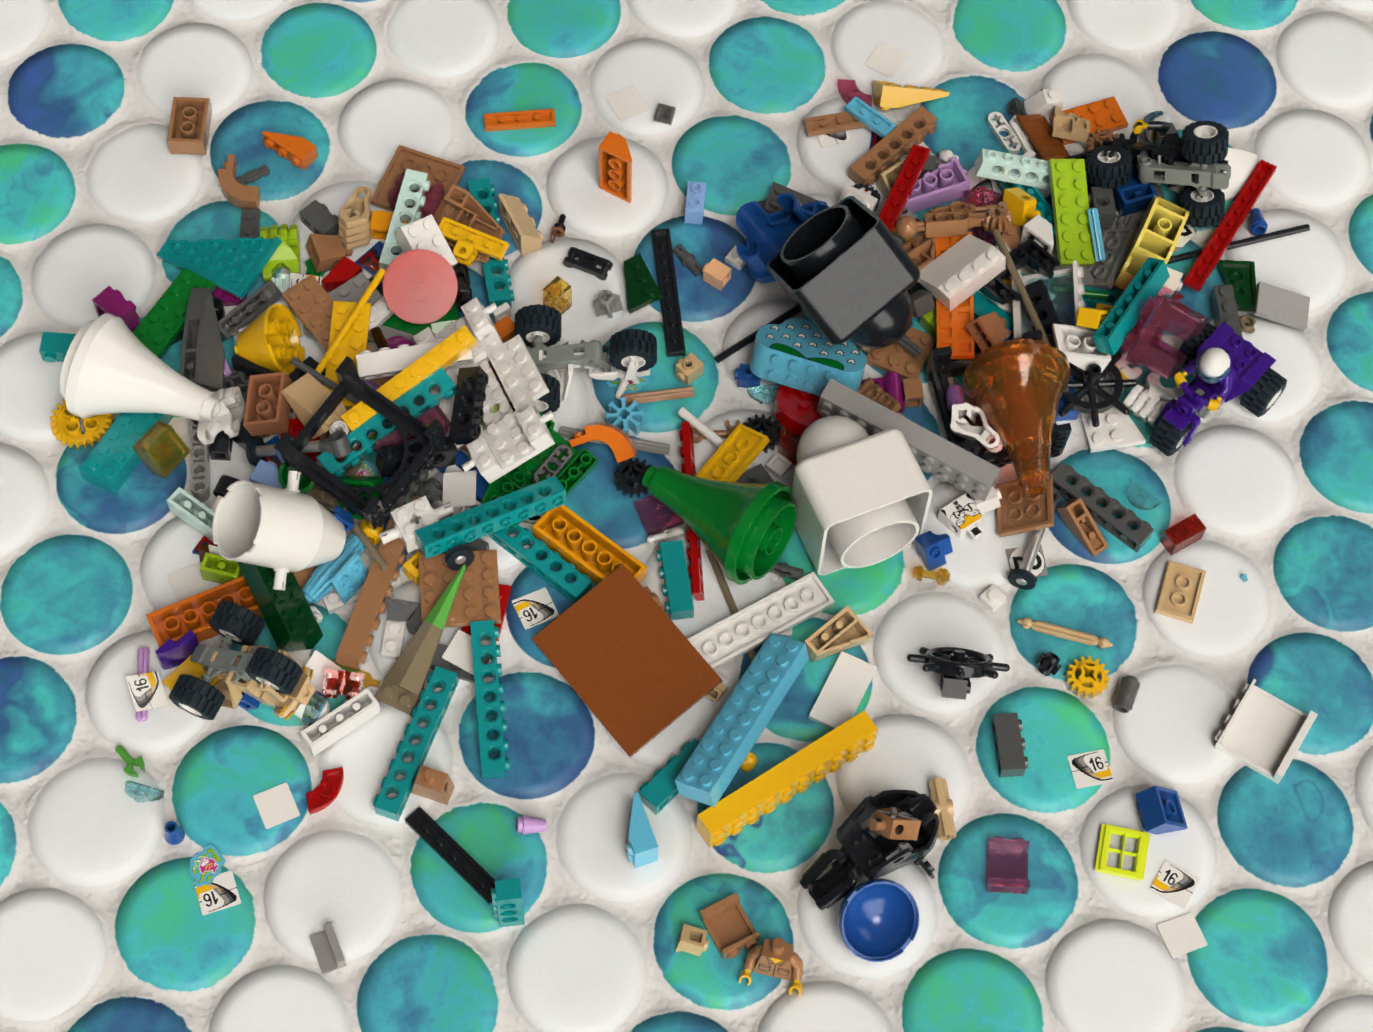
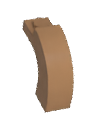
[218,154,261,209]

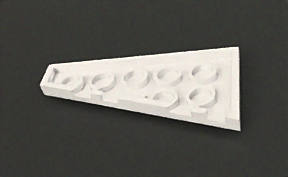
[1072,376,1146,453]

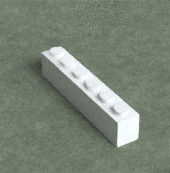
[356,338,474,380]

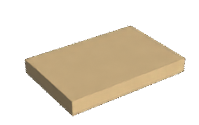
[1155,561,1206,624]

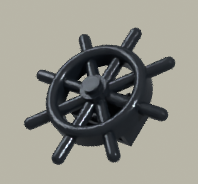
[907,647,1010,700]

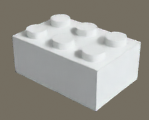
[394,214,458,268]

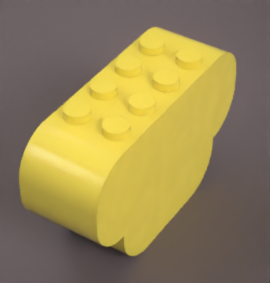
[1113,195,1190,291]

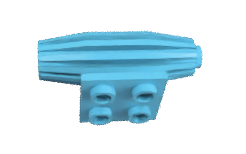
[302,534,368,604]

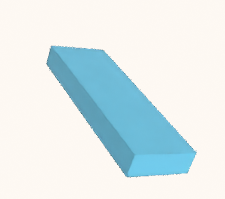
[844,96,896,138]

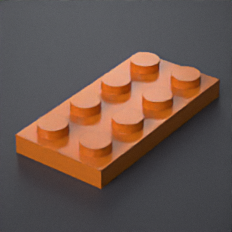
[1049,96,1128,145]

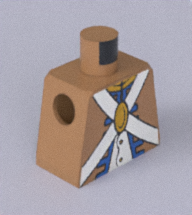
[869,807,921,840]

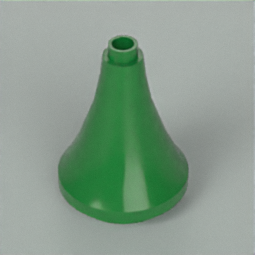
[642,465,797,585]

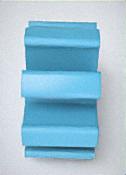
[605,397,643,436]

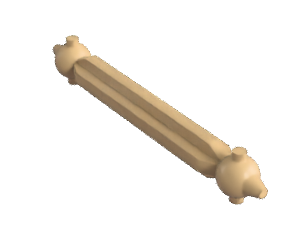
[1017,617,1113,649]

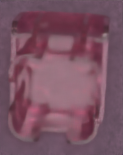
[1120,280,1208,380]

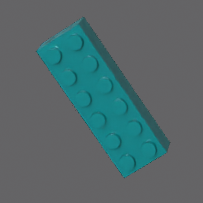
[79,413,174,496]

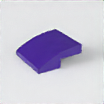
[155,630,199,670]

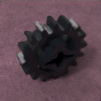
[743,414,782,453]
[614,458,652,498]

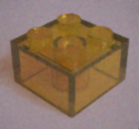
[132,421,190,478]

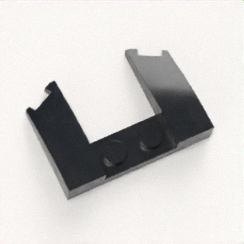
[979,238,1060,305]

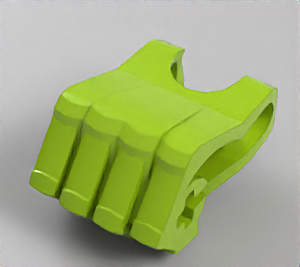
[260,224,301,283]

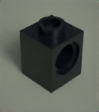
[209,431,233,461]

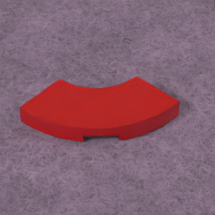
[306,767,344,814]

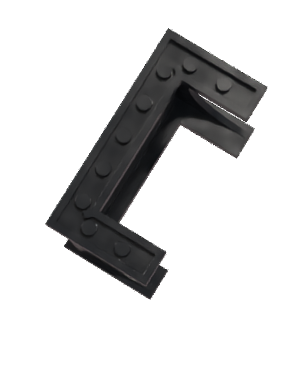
[925,330,1072,468]
[274,356,446,530]

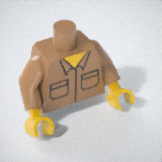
[739,938,803,996]

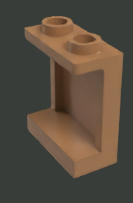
[699,893,760,960]

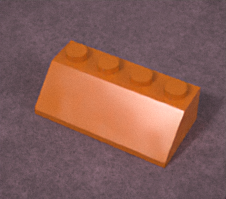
[599,131,632,203]

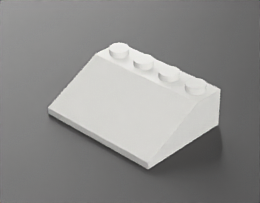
[918,234,1006,311]

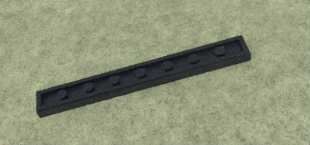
[651,228,686,357]

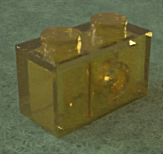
[542,276,572,315]

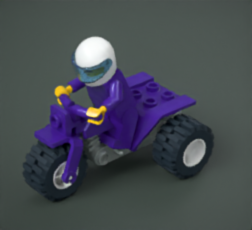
[1149,320,1287,456]

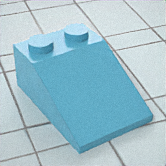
[626,792,658,868]

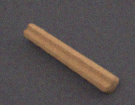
[621,386,694,405]

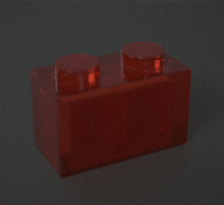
[1160,514,1206,556]

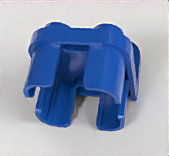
[736,193,829,283]

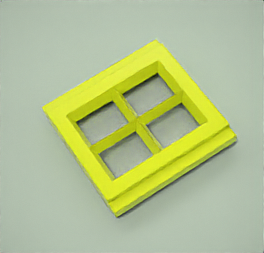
[1094,824,1150,881]

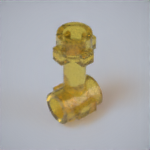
[913,565,950,585]

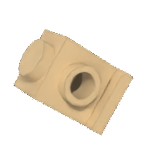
[675,924,709,956]

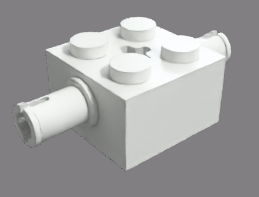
[378,496,455,553]

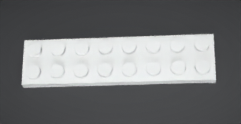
[688,572,835,670]

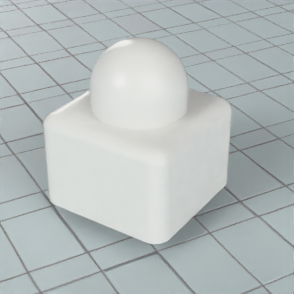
[792,415,933,576]

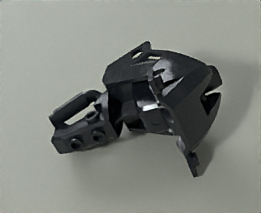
[799,790,939,911]

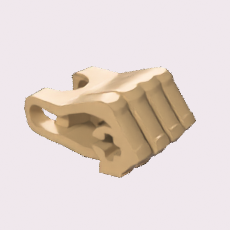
[338,186,372,250]

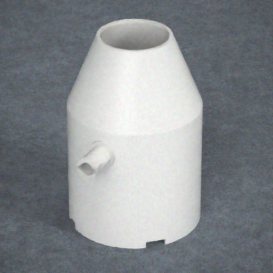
[212,471,346,591]

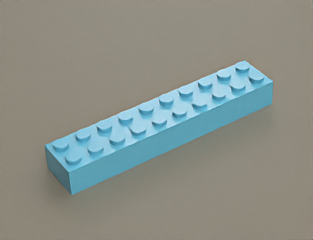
[675,633,809,807]

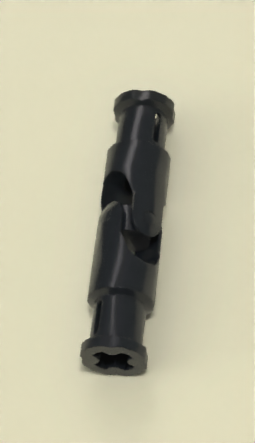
[453,263,472,312]

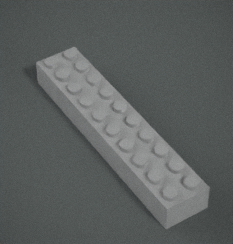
[817,378,1001,501]

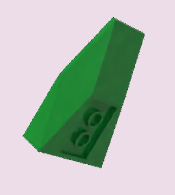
[481,412,599,528]

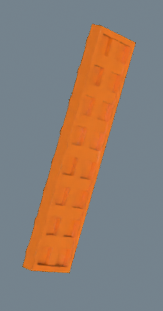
[936,232,974,359]

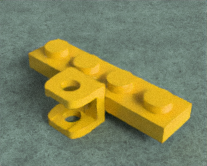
[438,217,510,266]

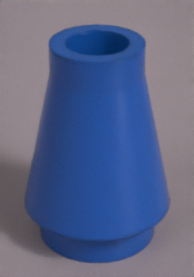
[1250,208,1268,235]
[164,821,185,845]

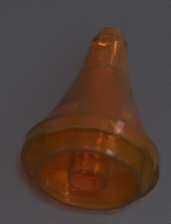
[963,339,1071,496]

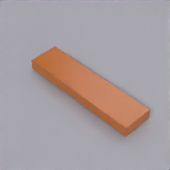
[484,109,556,132]

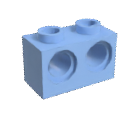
[685,181,706,225]

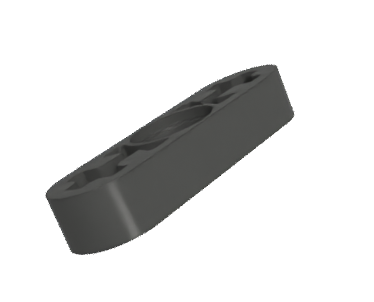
[532,445,572,484]

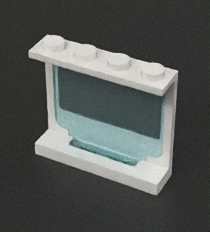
[1012,261,1086,345]

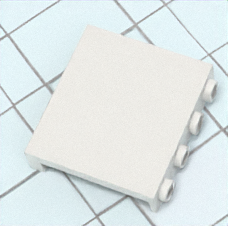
[1214,679,1318,784]

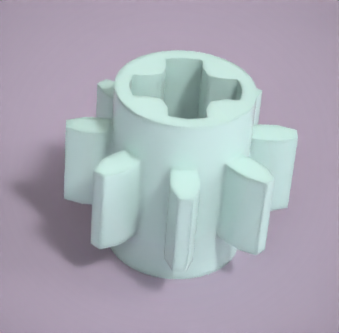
[271,273,290,293]

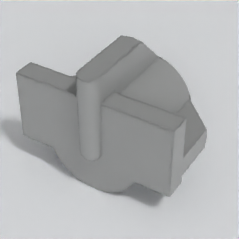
[593,290,623,318]

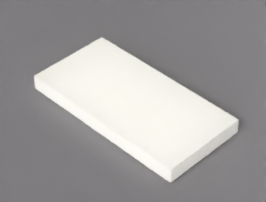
[808,651,877,730]

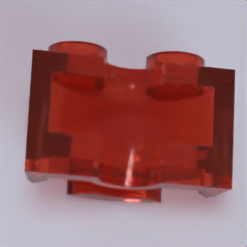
[778,428,798,467]
[322,669,365,700]

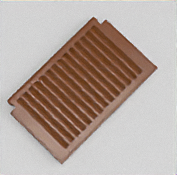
[1016,114,1070,161]

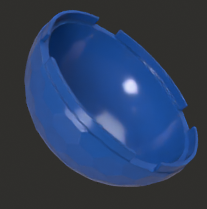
[838,878,919,962]

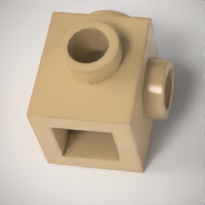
[675,352,704,386]

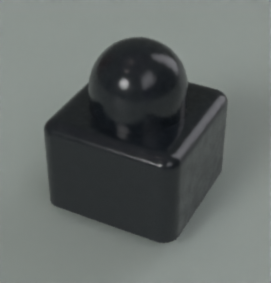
[766,196,920,349]

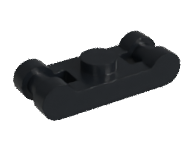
[562,247,613,280]

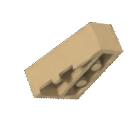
[803,606,873,662]

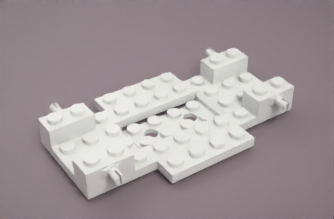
[413,297,555,484]

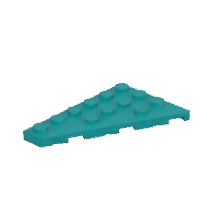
[157,237,282,299]

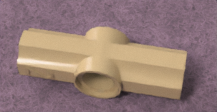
[928,778,957,841]

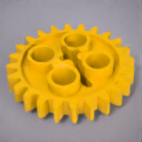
[50,399,113,449]

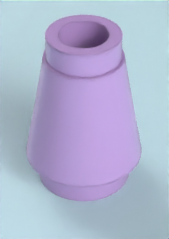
[516,815,546,835]

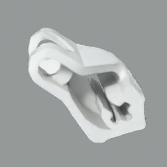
[1123,370,1184,428]
[197,387,246,445]
[950,402,1004,453]

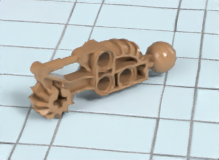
[895,201,1013,239]

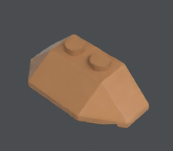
[901,231,936,270]

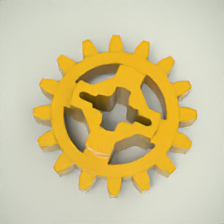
[1066,656,1110,698]

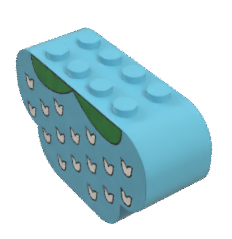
[749,318,867,396]

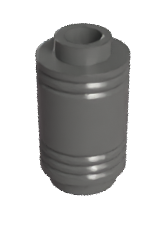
[1113,675,1140,713]

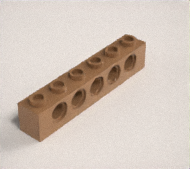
[848,106,937,186]

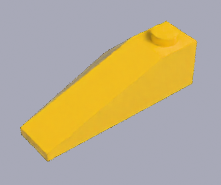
[872,80,950,110]

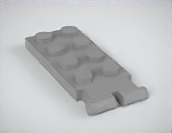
[1084,215,1143,290]

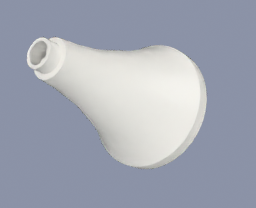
[60,313,221,421]

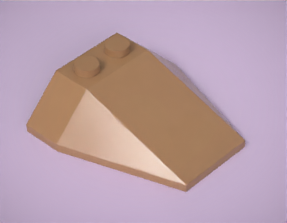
[436,184,505,263]

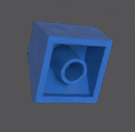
[1135,785,1188,834]

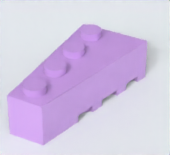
[902,156,971,213]

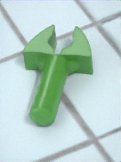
[115,745,145,778]

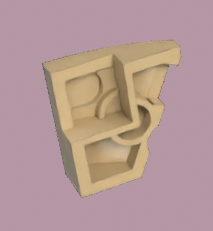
[1052,106,1090,143]

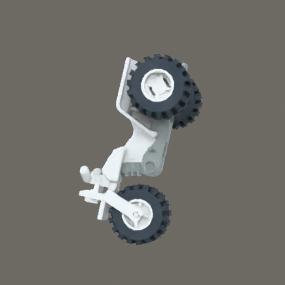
[513,304,657,414]

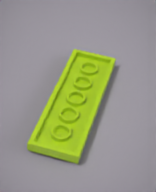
[1048,159,1095,266]

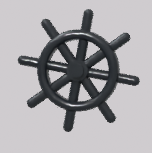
[1042,352,1139,427]

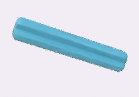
[1087,208,1106,262]

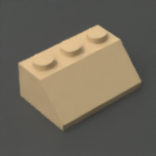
[498,193,543,256]

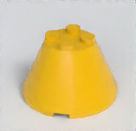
[234,304,305,375]

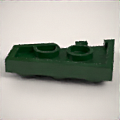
[624,253,663,314]
[1217,260,1256,312]

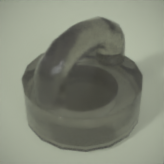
[1007,98,1025,116]

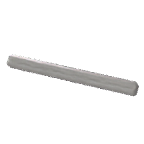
[559,426,670,455]

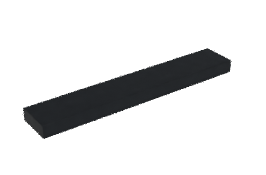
[405,807,496,905]

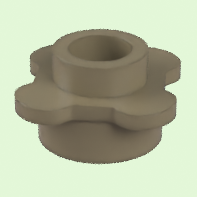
[1239,315,1256,334]

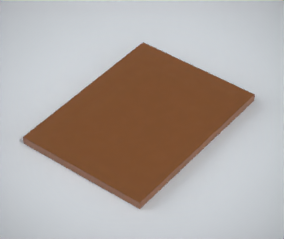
[531,564,723,758]

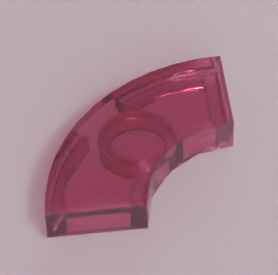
[837,79,872,107]

